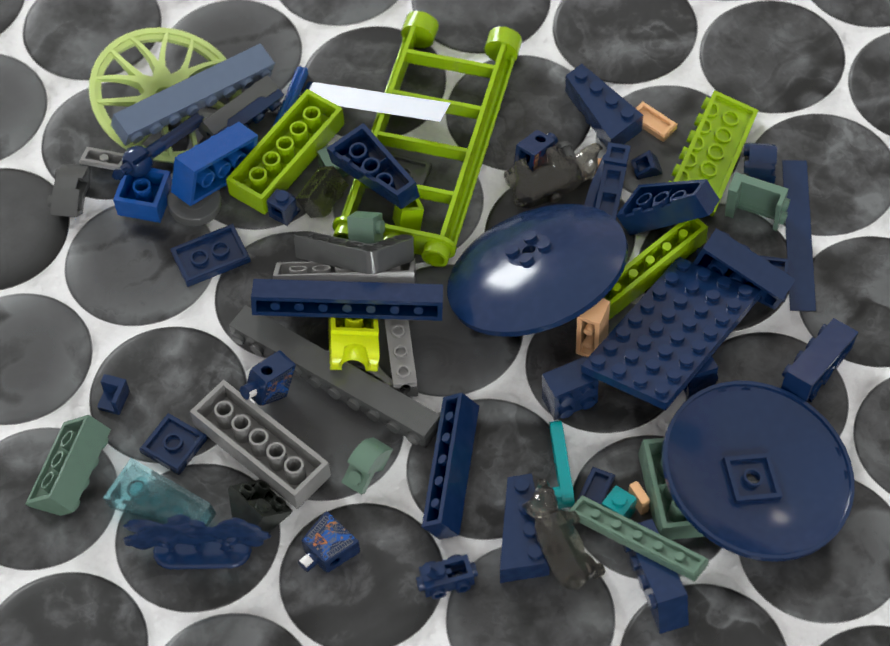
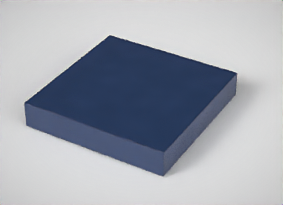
[139,413,208,475]

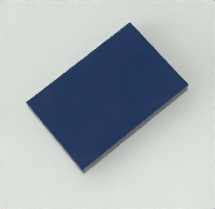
[170,224,251,287]

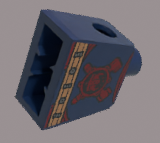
[512,130,558,185]

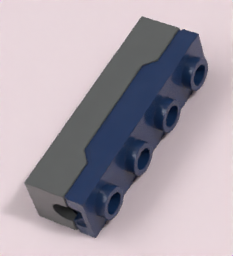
[198,75,284,140]

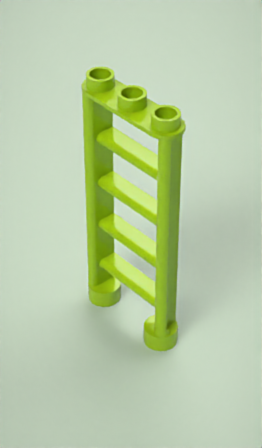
[332,11,522,267]

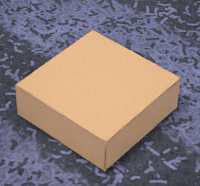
[629,481,650,515]

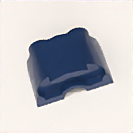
[743,143,777,184]

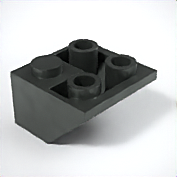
[228,479,293,533]

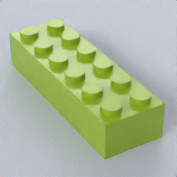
[226,89,345,215]

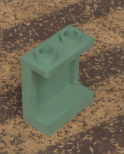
[725,172,790,232]

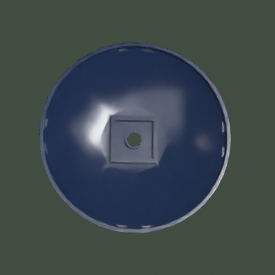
[447,204,628,337]
[662,381,855,562]

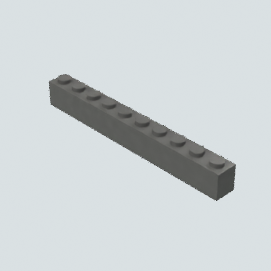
[229,305,440,448]

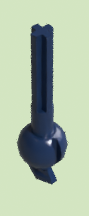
[112,113,204,180]

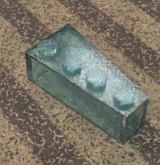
[103,458,217,526]

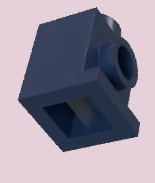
[266,189,301,226]

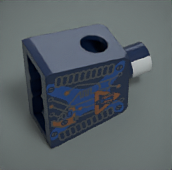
[240,350,296,406]
[298,511,360,572]

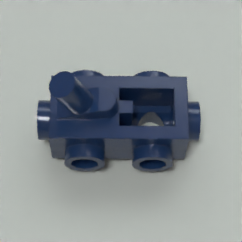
[416,554,478,599]

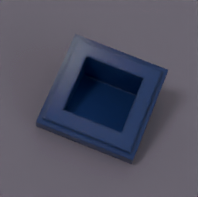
[631,150,663,179]

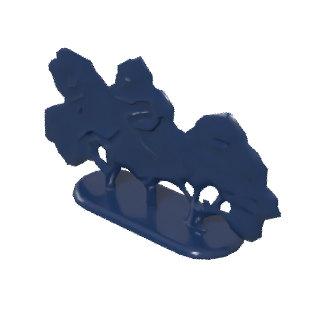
[123,513,272,569]

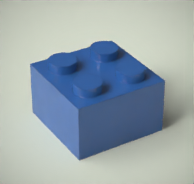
[113,168,172,223]

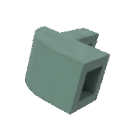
[341,437,393,494]

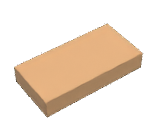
[636,102,678,142]

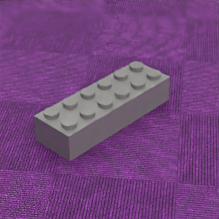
[273,259,416,283]
[190,379,331,509]

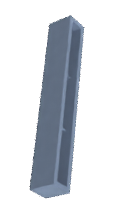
[111,43,275,146]

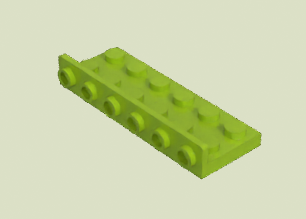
[668,90,759,217]

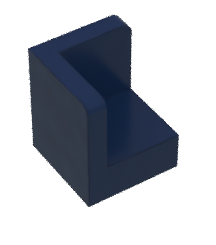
[97,374,130,415]

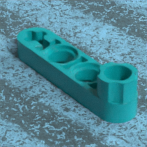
[547,421,575,510]

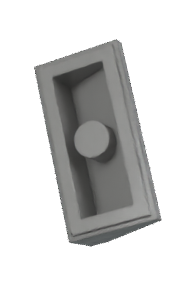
[79,147,124,170]

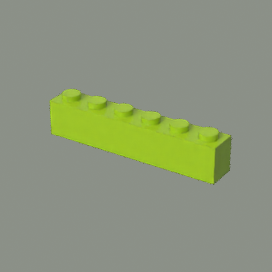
[604,219,708,320]

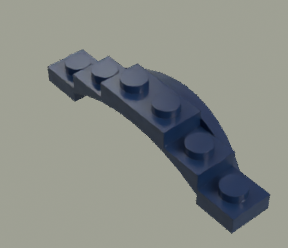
[584,142,631,220]

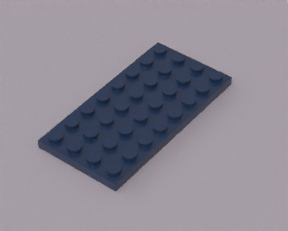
[581,257,761,410]

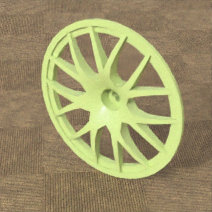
[89,27,242,163]

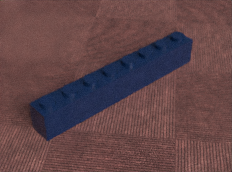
[251,279,443,321]

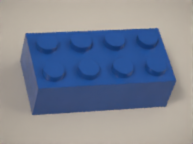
[171,122,258,206]

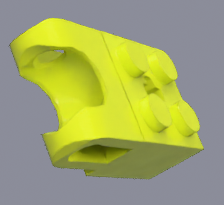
[328,317,380,372]

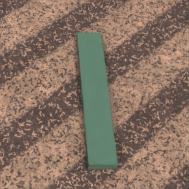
[568,495,709,582]

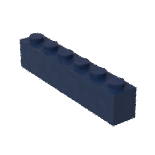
[422,393,479,540]

